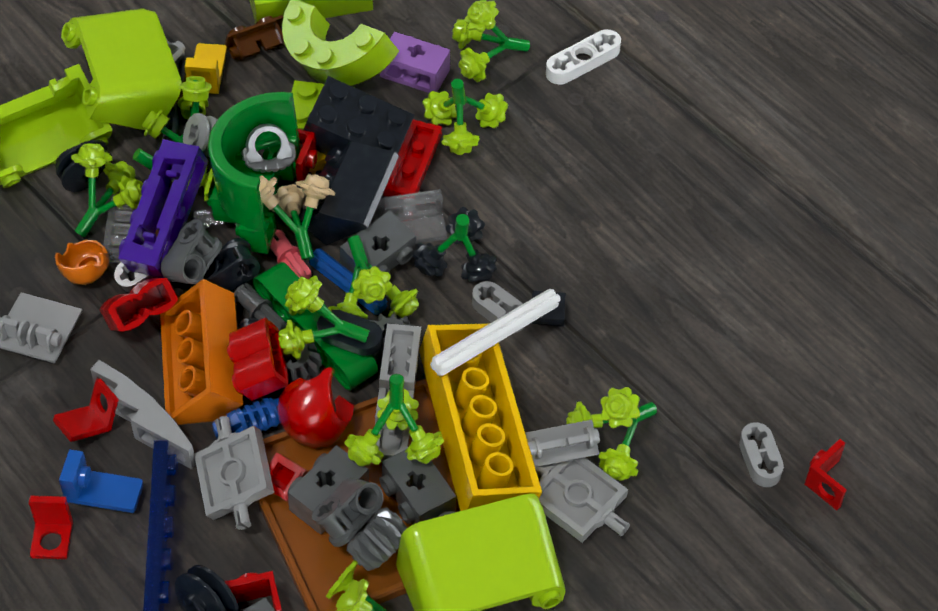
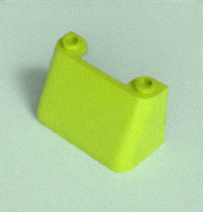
[61,8,182,130]
[0,64,113,188]
[396,494,566,611]

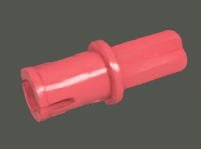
[270,229,312,279]

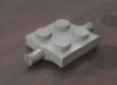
[194,416,274,530]
[535,457,630,543]

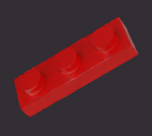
[383,119,442,204]

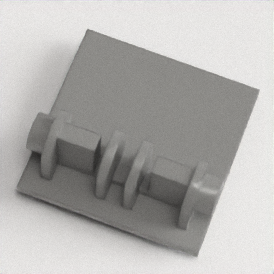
[0,292,83,363]

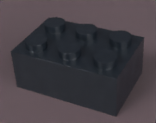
[300,76,415,155]

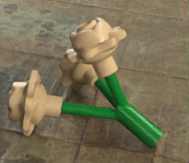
[259,174,335,261]

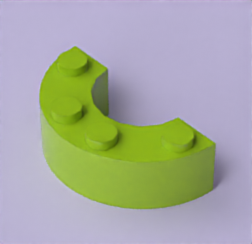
[282,0,399,86]

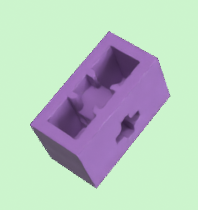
[380,32,450,93]

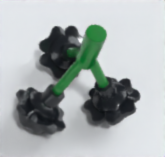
[412,207,497,284]

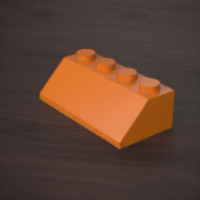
[160,279,243,425]

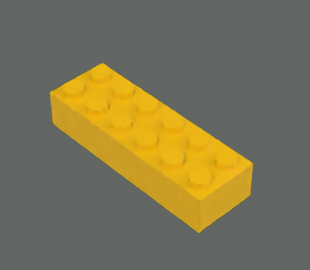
[419,324,542,511]

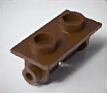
[224,15,285,60]

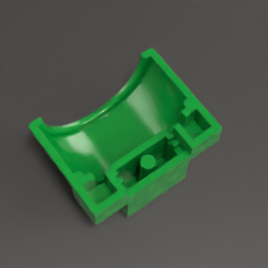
[207,92,301,254]

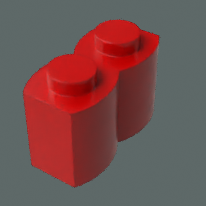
[99,278,178,331]
[227,317,288,401]

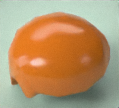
[55,240,110,285]

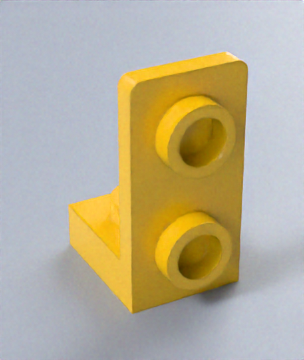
[185,43,227,94]

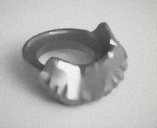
[241,124,296,173]

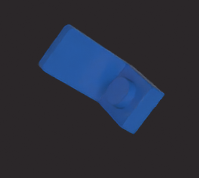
[59,449,143,513]

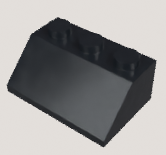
[300,141,399,246]

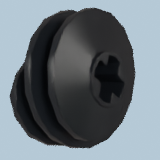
[54,140,113,192]
[174,565,239,611]

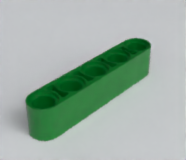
[253,262,378,391]

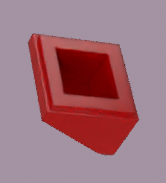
[269,452,309,502]

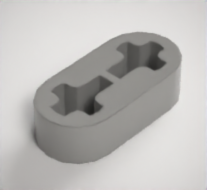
[472,281,524,333]
[739,422,784,487]

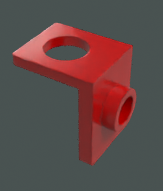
[295,129,318,181]
[53,378,119,442]
[805,439,847,510]
[29,496,73,559]
[224,571,282,611]

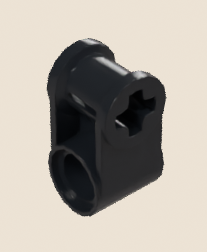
[203,238,260,291]

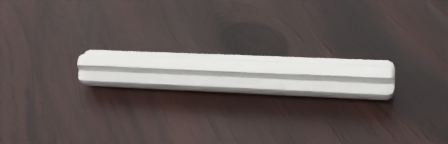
[430,289,561,376]

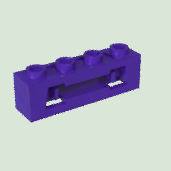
[118,139,209,278]

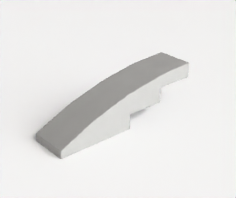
[375,323,421,462]
[90,360,196,469]

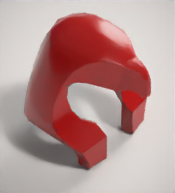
[277,367,354,448]

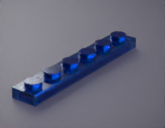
[143,440,178,611]

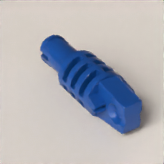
[212,397,281,439]

